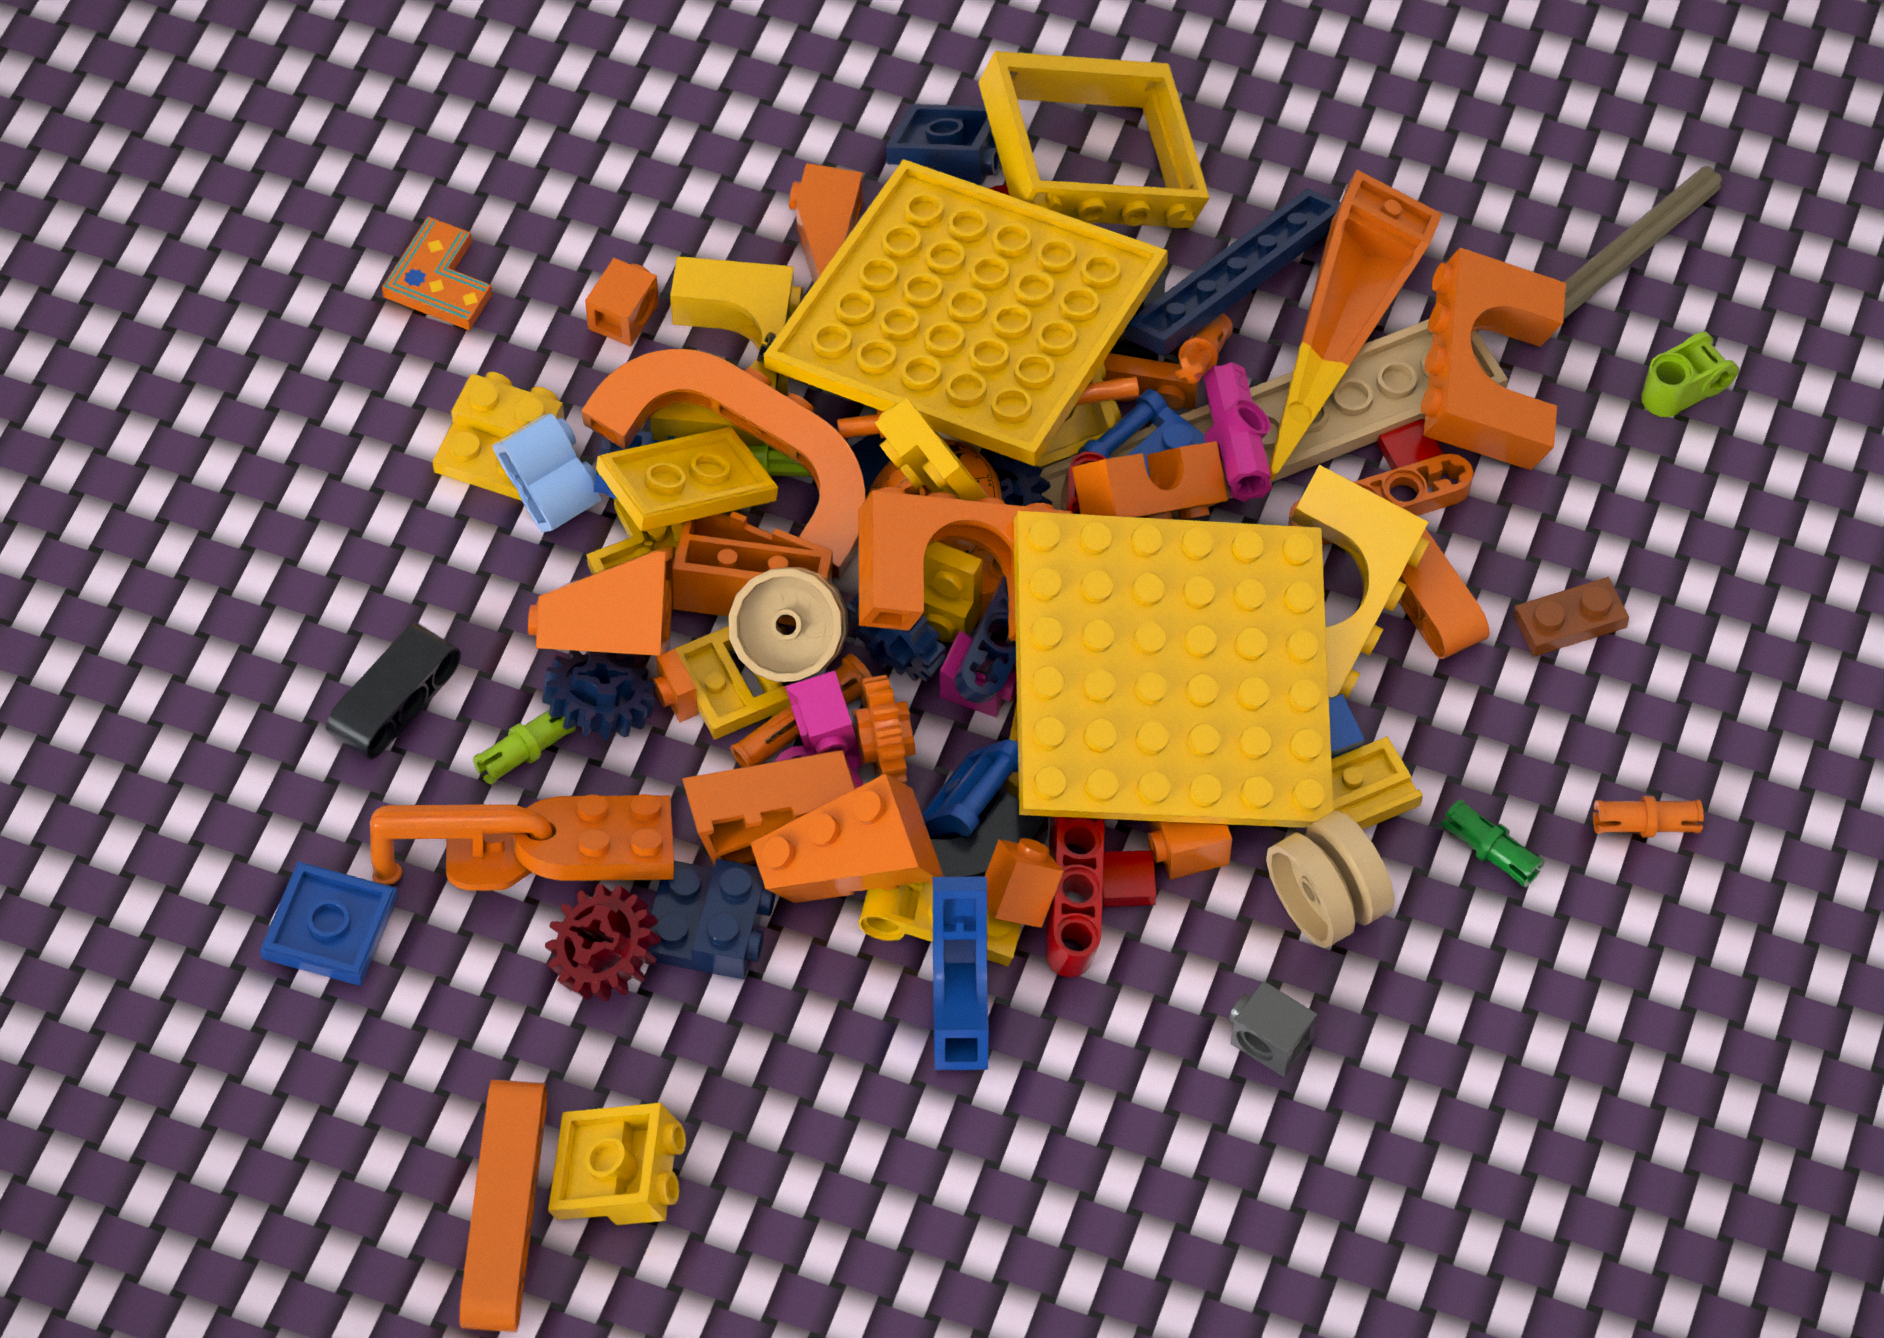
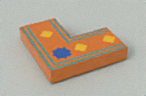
[382,216,492,331]

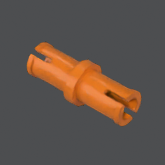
[1593,796,1704,838]

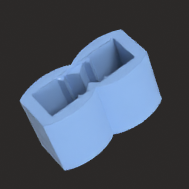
[492,413,602,532]

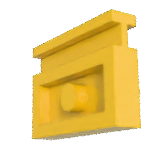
[1331,736,1423,830]

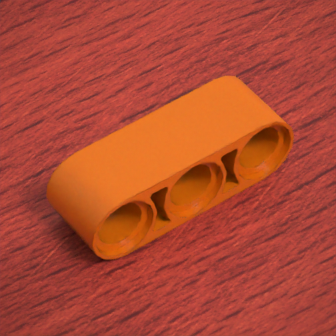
[1398,528,1489,659]

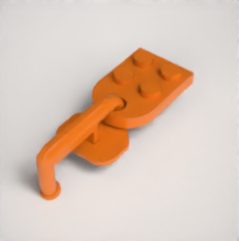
[370,794,674,891]

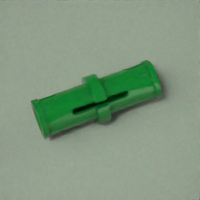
[1441,799,1545,888]

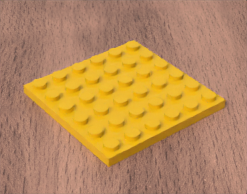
[763,159,1168,466]
[1013,511,1333,828]

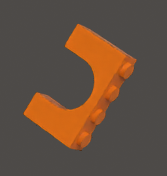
[1421,247,1566,470]
[858,487,1072,641]

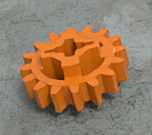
[852,675,916,785]

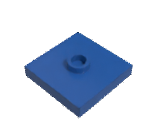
[260,861,399,986]

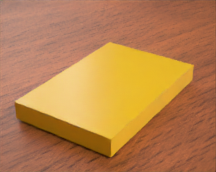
[596,426,778,532]

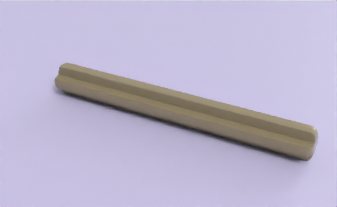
[1564,166,1722,318]

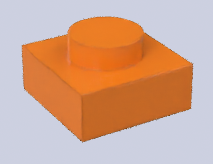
[652,649,698,723]

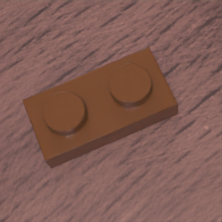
[1513,577,1629,657]

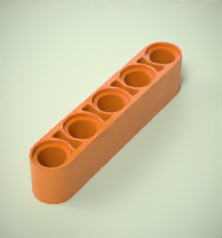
[460,1079,547,1332]

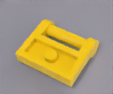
[672,626,791,740]

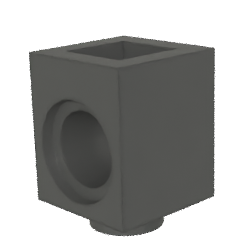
[1229,981,1317,1078]

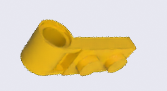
[858,881,1022,966]

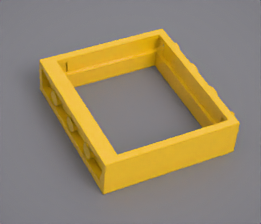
[978,51,1210,228]

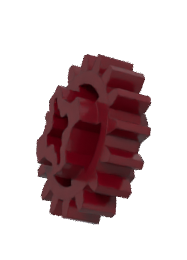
[545,884,661,1001]

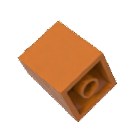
[528,546,675,656]

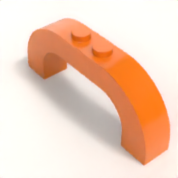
[581,349,865,580]

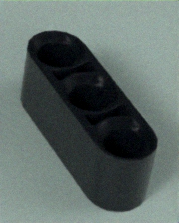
[326,623,461,760]

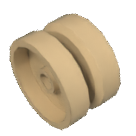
[728,567,848,682]
[1266,810,1395,948]

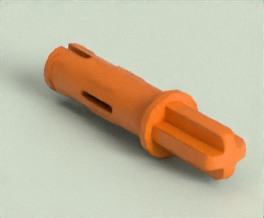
[1174,313,1233,385]

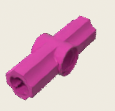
[1203,362,1273,502]

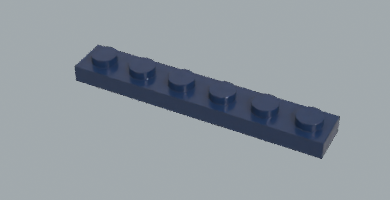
[1125,188,1340,356]

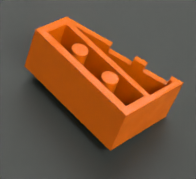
[750,773,944,903]

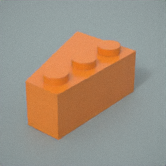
[672,511,833,626]
[682,750,857,866]

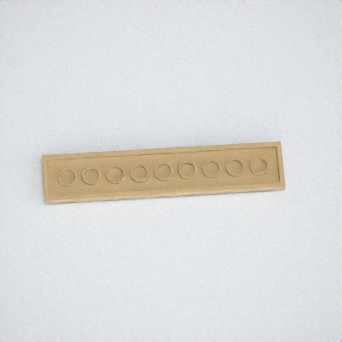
[1040,319,1508,520]

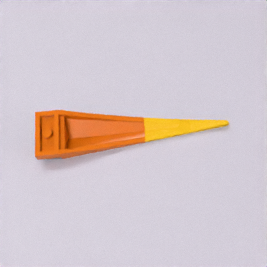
[1269,169,1442,481]

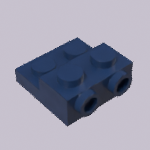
[885,104,1000,185]
[648,859,776,980]

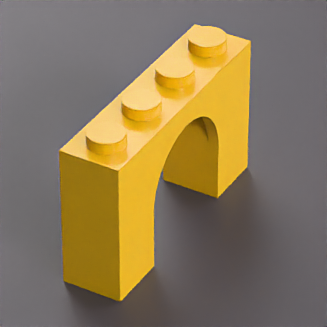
[650,256,803,445]
[1290,465,1430,700]

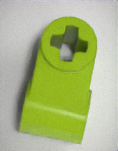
[1641,331,1739,417]

